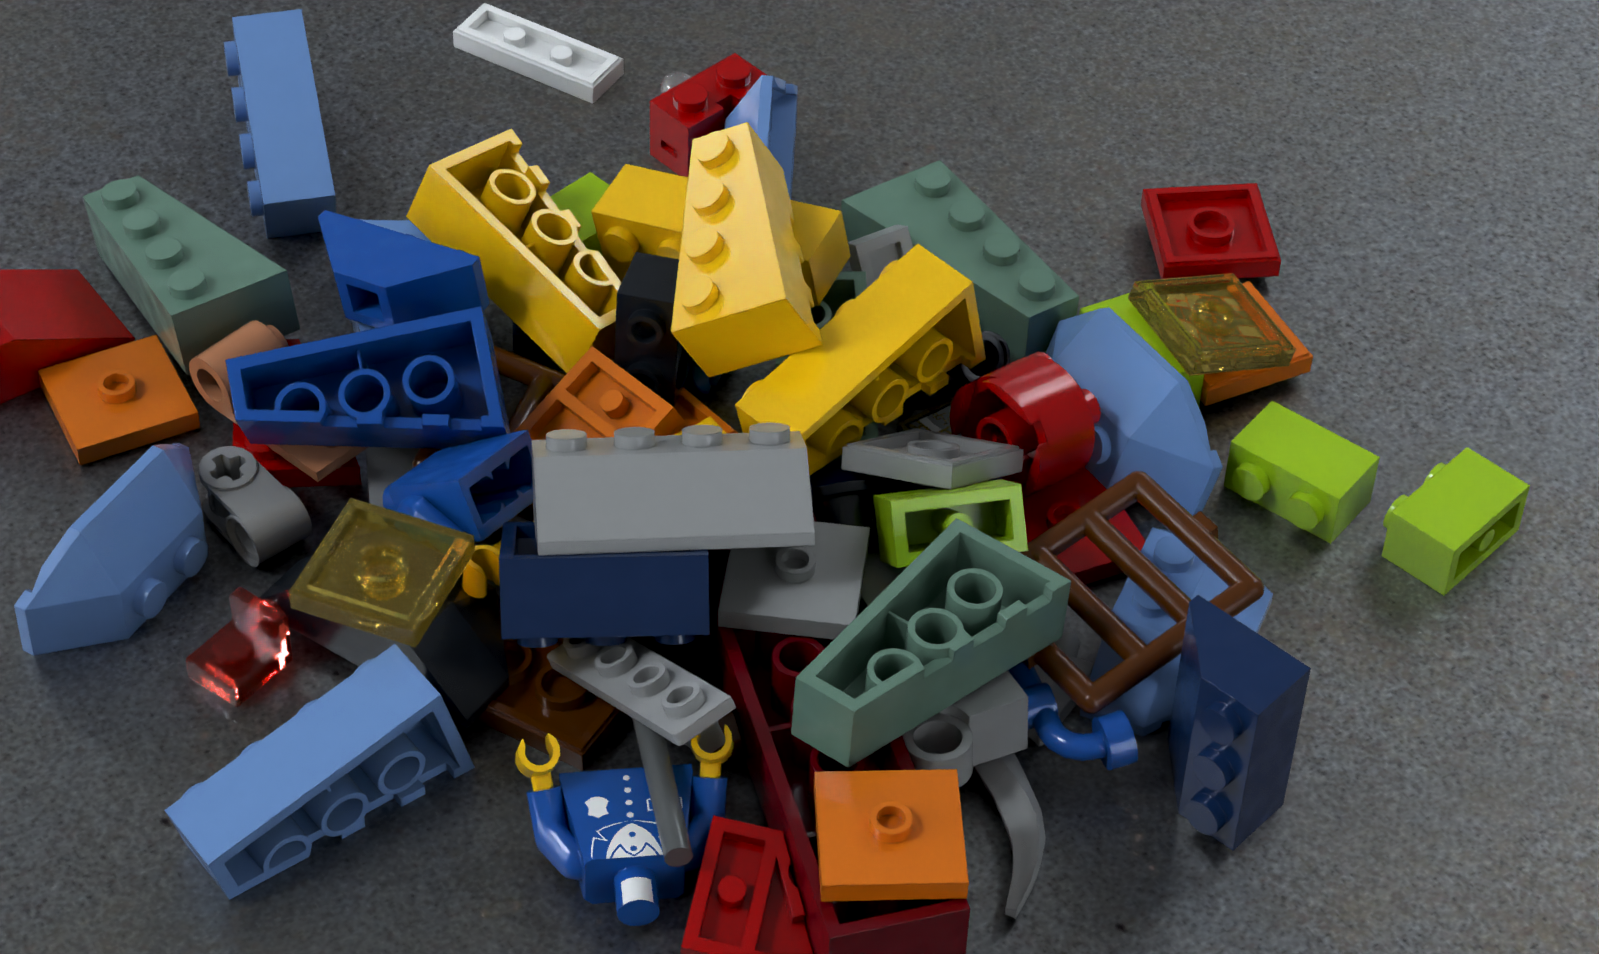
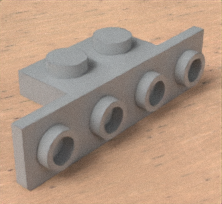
[547,637,736,753]

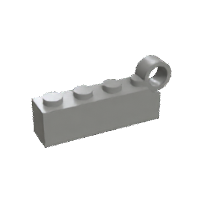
[858,548,1028,787]

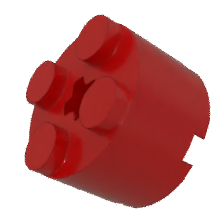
[950,352,1101,498]

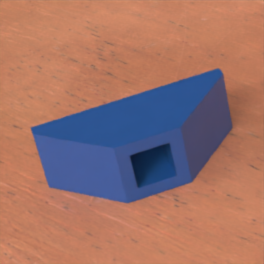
[318,210,490,328]

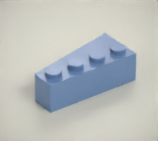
[223,9,336,239]
[164,644,475,900]

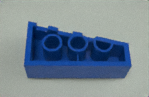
[225,306,510,449]

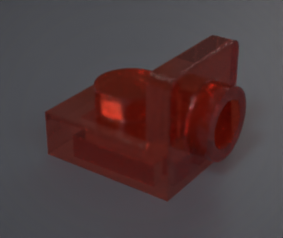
[186,587,293,708]

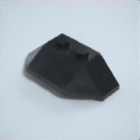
[256,531,510,728]

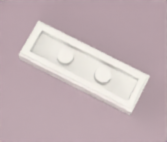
[453,3,624,104]

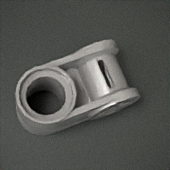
[199,446,312,567]

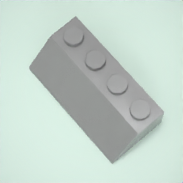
[531,422,815,556]

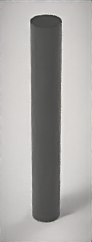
[632,718,693,867]

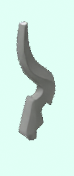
[973,632,1093,919]

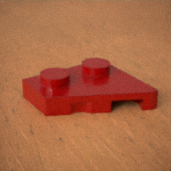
[680,815,813,954]

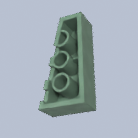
[841,160,1079,363]
[83,175,300,375]
[791,518,1071,768]

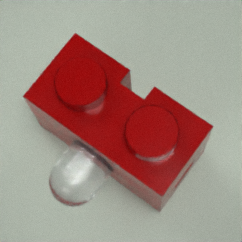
[650,53,766,177]

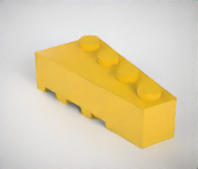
[671,122,823,377]
[406,128,621,373]
[591,164,851,306]
[735,243,986,475]

